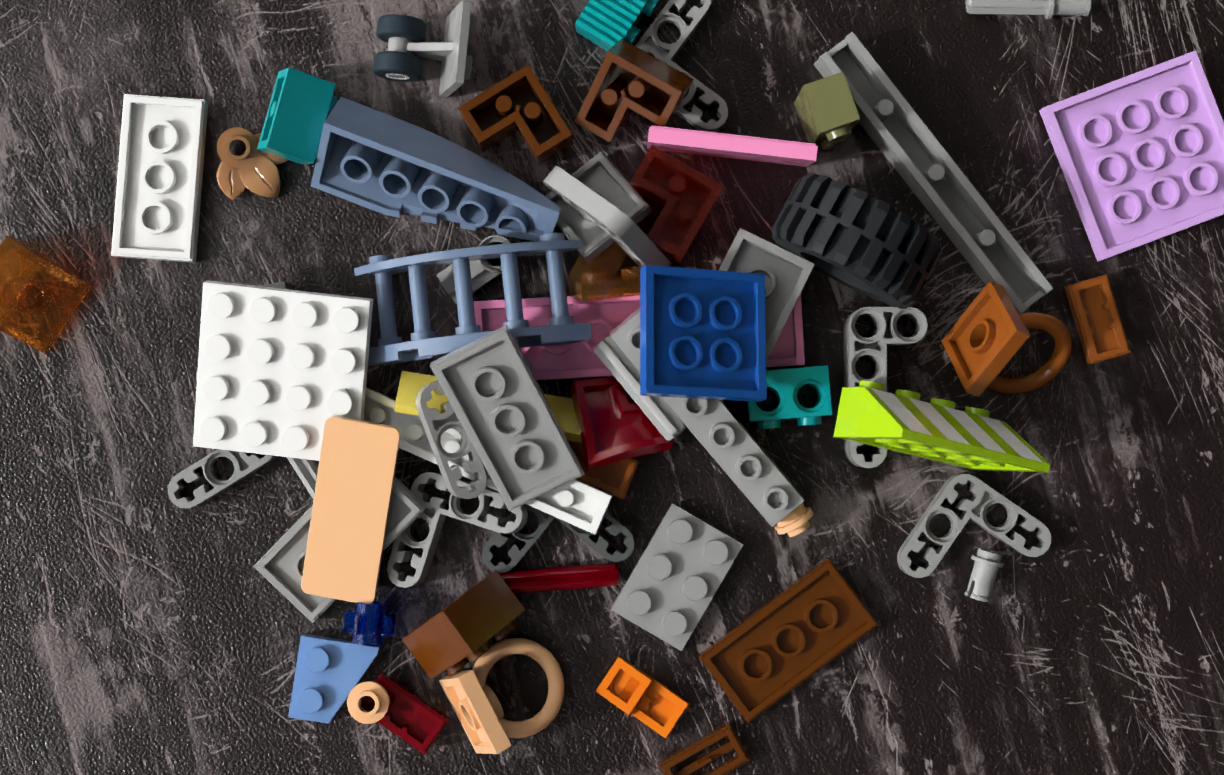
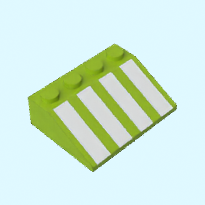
[833,380,1050,473]

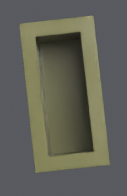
[794,72,860,150]

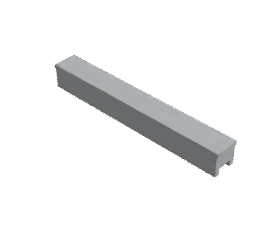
[813,32,1053,314]

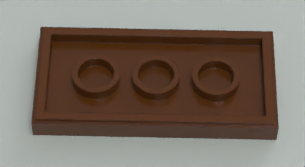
[698,557,879,723]

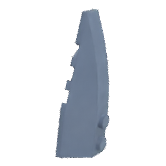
[311,97,562,241]

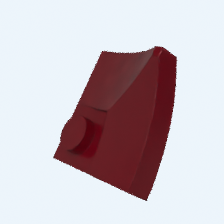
[570,377,673,471]

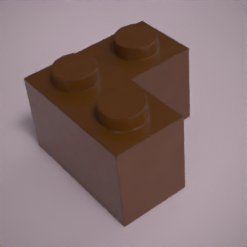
[574,39,694,142]
[458,65,574,165]
[402,570,525,679]

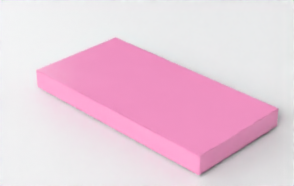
[647,125,818,167]

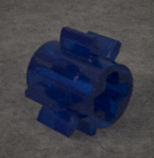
[343,601,395,646]

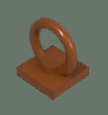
[942,280,1072,397]

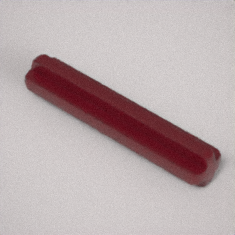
[500,563,620,594]

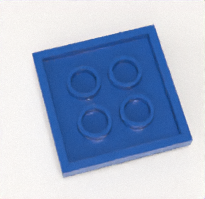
[640,265,767,402]

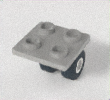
[373,0,476,98]

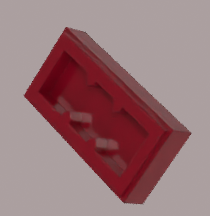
[361,672,450,755]

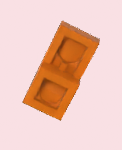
[596,657,691,739]

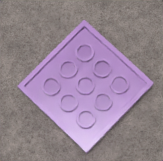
[1039,50,1224,262]

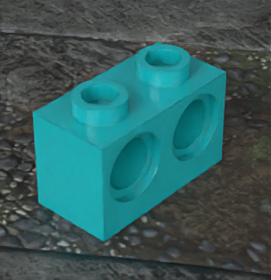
[744,365,832,429]

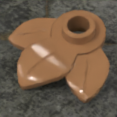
[216,127,288,200]

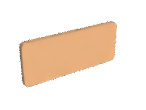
[301,416,401,605]

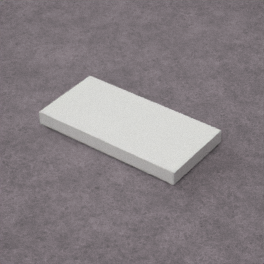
[111,94,208,263]

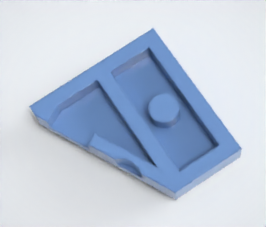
[288,634,381,724]

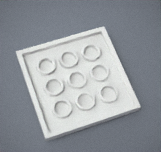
[193,280,373,461]

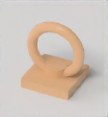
[439,638,565,754]

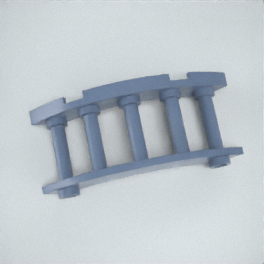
[354,233,592,366]

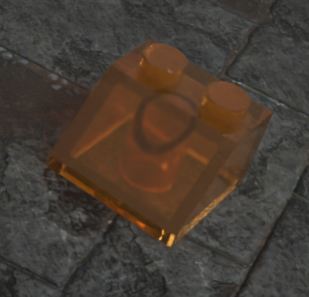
[0,236,92,353]

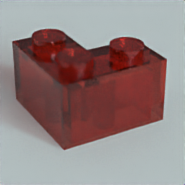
[631,145,724,264]

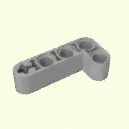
[843,307,928,468]

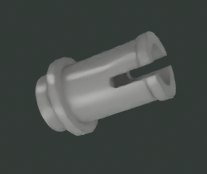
[964,548,1004,603]

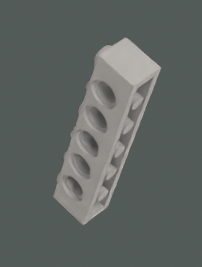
[610,307,804,527]

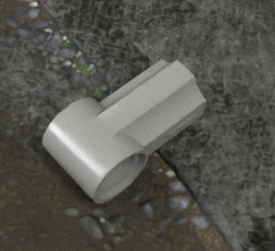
[437,235,518,304]

